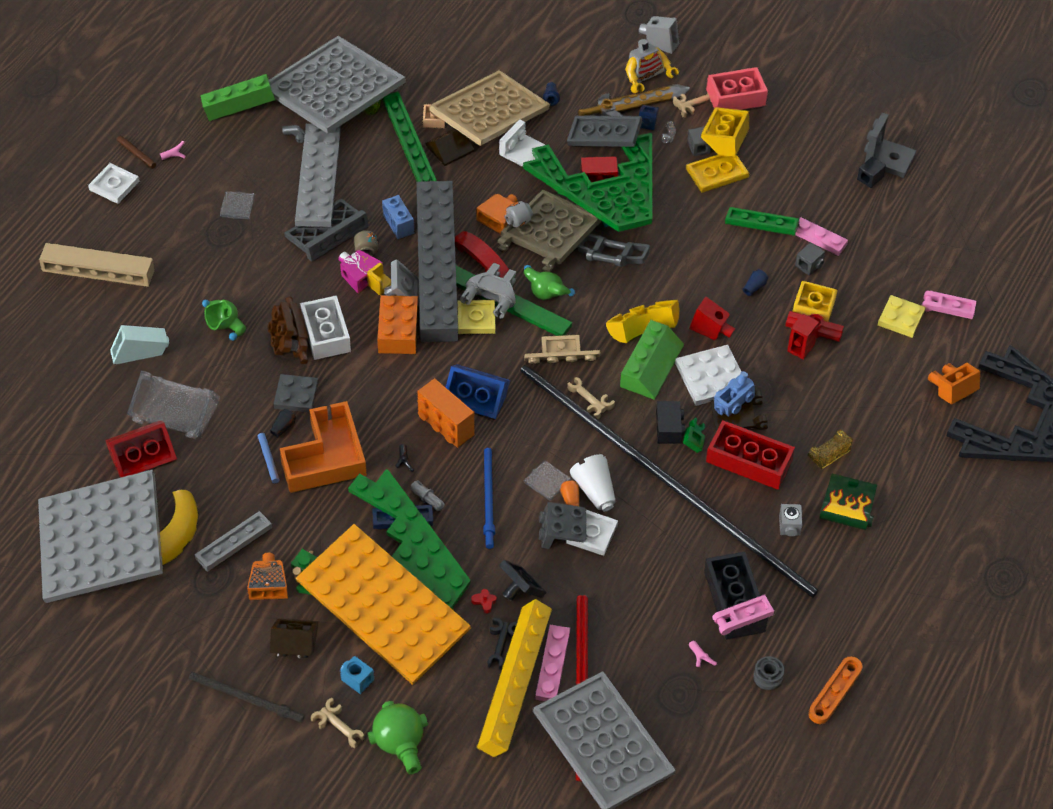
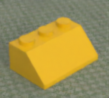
[701,107,749,157]

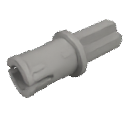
[410,480,445,511]

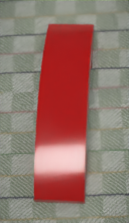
[455,231,509,278]

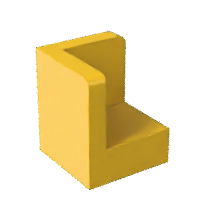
[367,263,391,296]

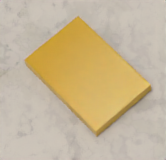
[686,154,749,193]

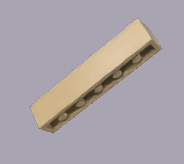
[39,243,154,287]

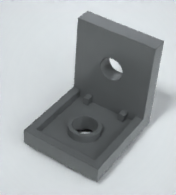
[864,113,917,178]

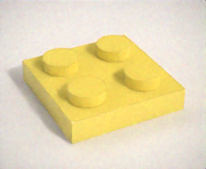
[878,295,926,338]
[458,300,495,334]

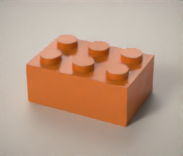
[378,295,418,354]
[417,378,474,448]

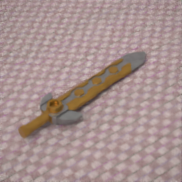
[578,84,690,116]

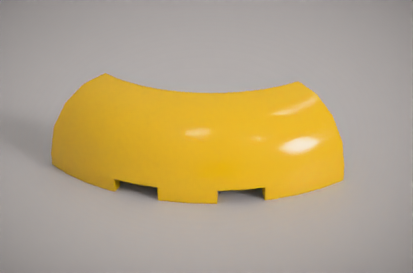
[606,300,679,343]
[160,490,198,565]

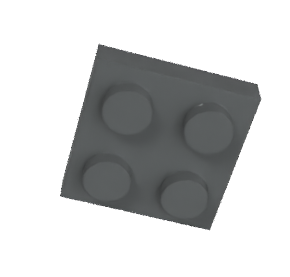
[274,374,318,412]

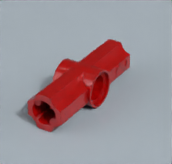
[785,311,844,342]

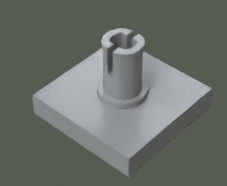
[384,259,420,307]

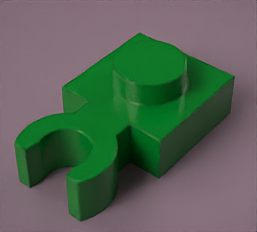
[683,417,705,453]

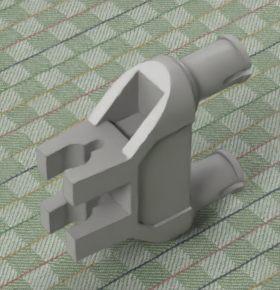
[460,263,516,318]

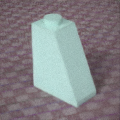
[110,325,169,364]

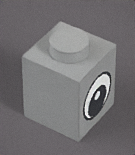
[779,504,802,536]

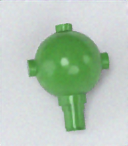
[368,701,428,774]

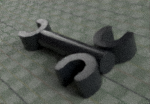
[488,618,517,670]

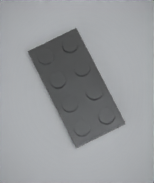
[567,116,642,147]

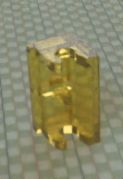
[808,430,853,469]

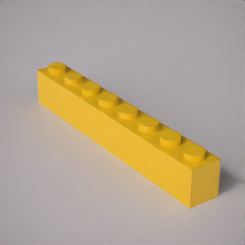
[477,599,552,757]

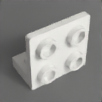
[499,119,545,167]

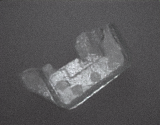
[127,370,221,440]

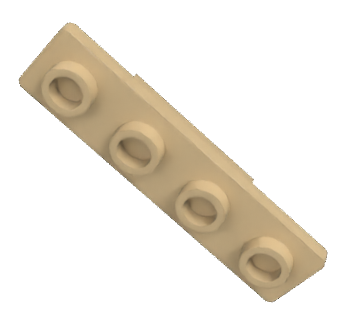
[524,335,600,364]

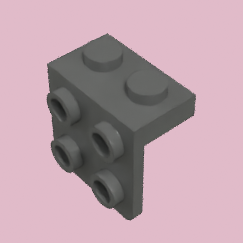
[539,502,586,549]

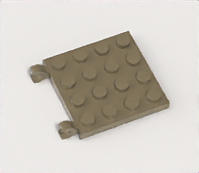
[498,190,601,272]

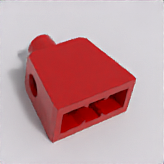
[689,297,735,340]

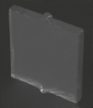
[220,191,255,219]
[524,460,571,501]

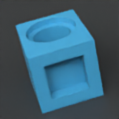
[340,656,374,694]

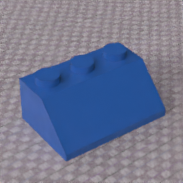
[446,364,510,419]

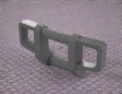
[577,234,650,267]

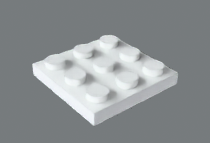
[675,345,741,406]

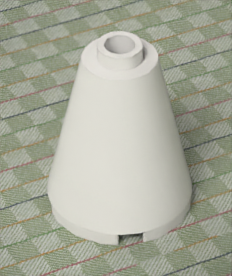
[570,454,616,512]

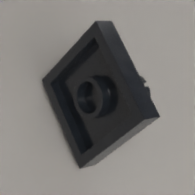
[499,560,547,601]

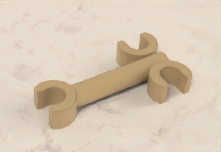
[673,92,711,118]
[567,377,615,419]
[311,698,364,748]

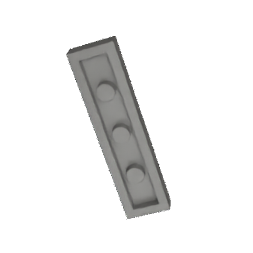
[195,511,272,572]

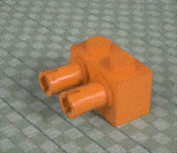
[928,363,980,405]

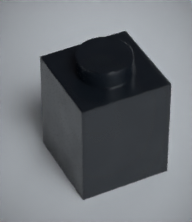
[857,156,886,188]

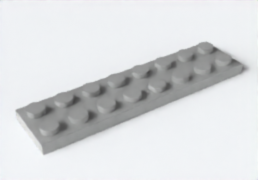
[295,124,341,227]

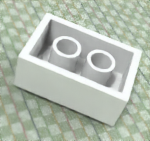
[300,296,351,360]

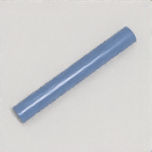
[258,433,280,483]

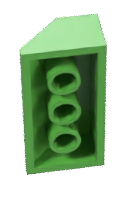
[200,74,275,121]
[620,320,684,400]

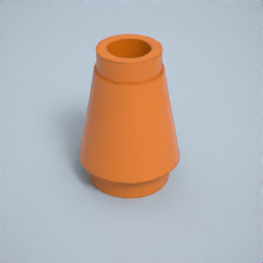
[560,480,579,506]

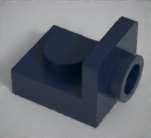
[639,105,659,130]

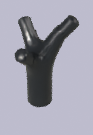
[395,444,414,472]

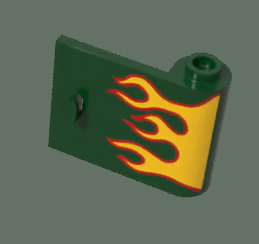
[820,473,878,530]

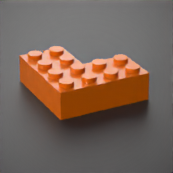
[280,401,367,493]

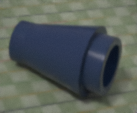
[543,82,560,106]
[743,269,768,296]

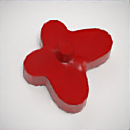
[471,589,497,614]

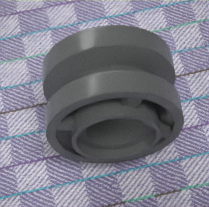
[753,656,784,690]

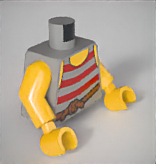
[625,39,679,93]

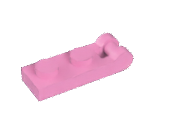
[922,291,976,319]
[712,595,774,635]

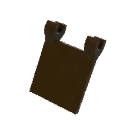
[710,390,768,432]

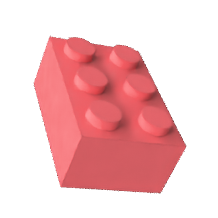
[706,67,768,110]

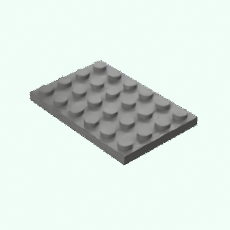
[533,671,676,809]

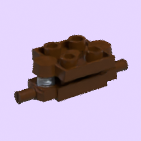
[268,297,308,364]

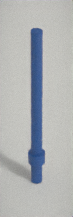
[483,448,495,549]

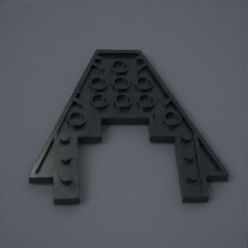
[946,345,1053,462]

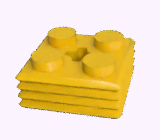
[793,281,837,322]

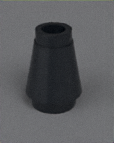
[269,409,297,438]

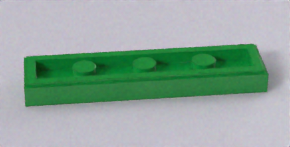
[725,207,800,236]

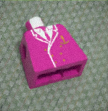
[339,250,383,293]

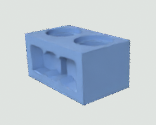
[382,195,414,239]

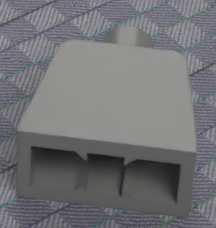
[639,16,679,54]

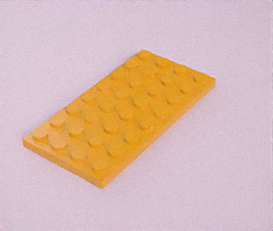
[296,524,471,685]

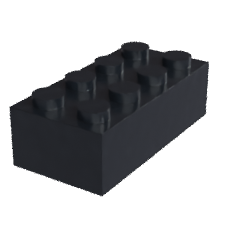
[704,551,768,640]

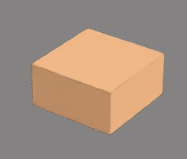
[423,104,445,128]

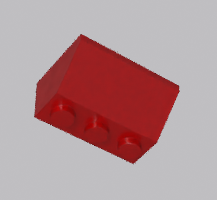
[105,420,177,478]

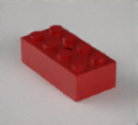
[706,420,795,490]

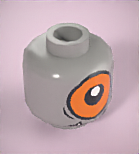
[505,201,533,228]

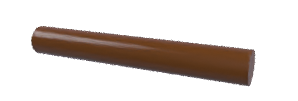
[117,136,156,169]

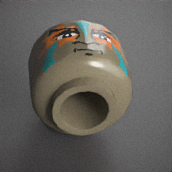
[354,230,378,256]

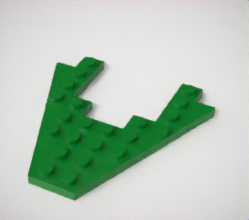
[523,133,652,232]
[291,469,471,609]

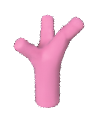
[160,141,185,160]
[689,641,717,667]

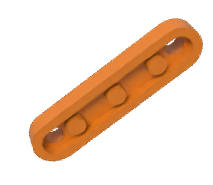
[809,657,862,724]

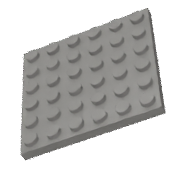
[269,36,406,134]
[38,470,163,603]

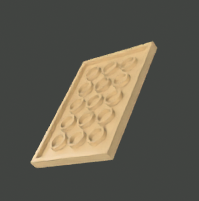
[429,70,550,146]

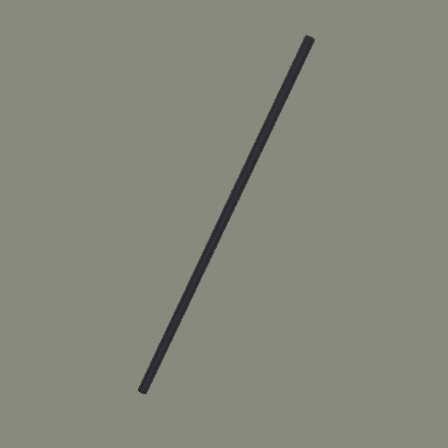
[520,364,819,598]

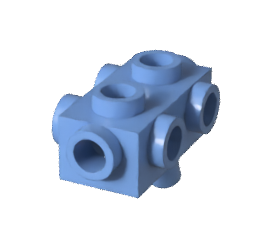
[714,371,755,416]

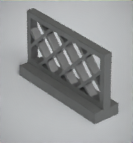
[284,198,369,261]

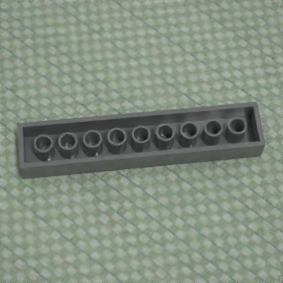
[416,181,458,342]

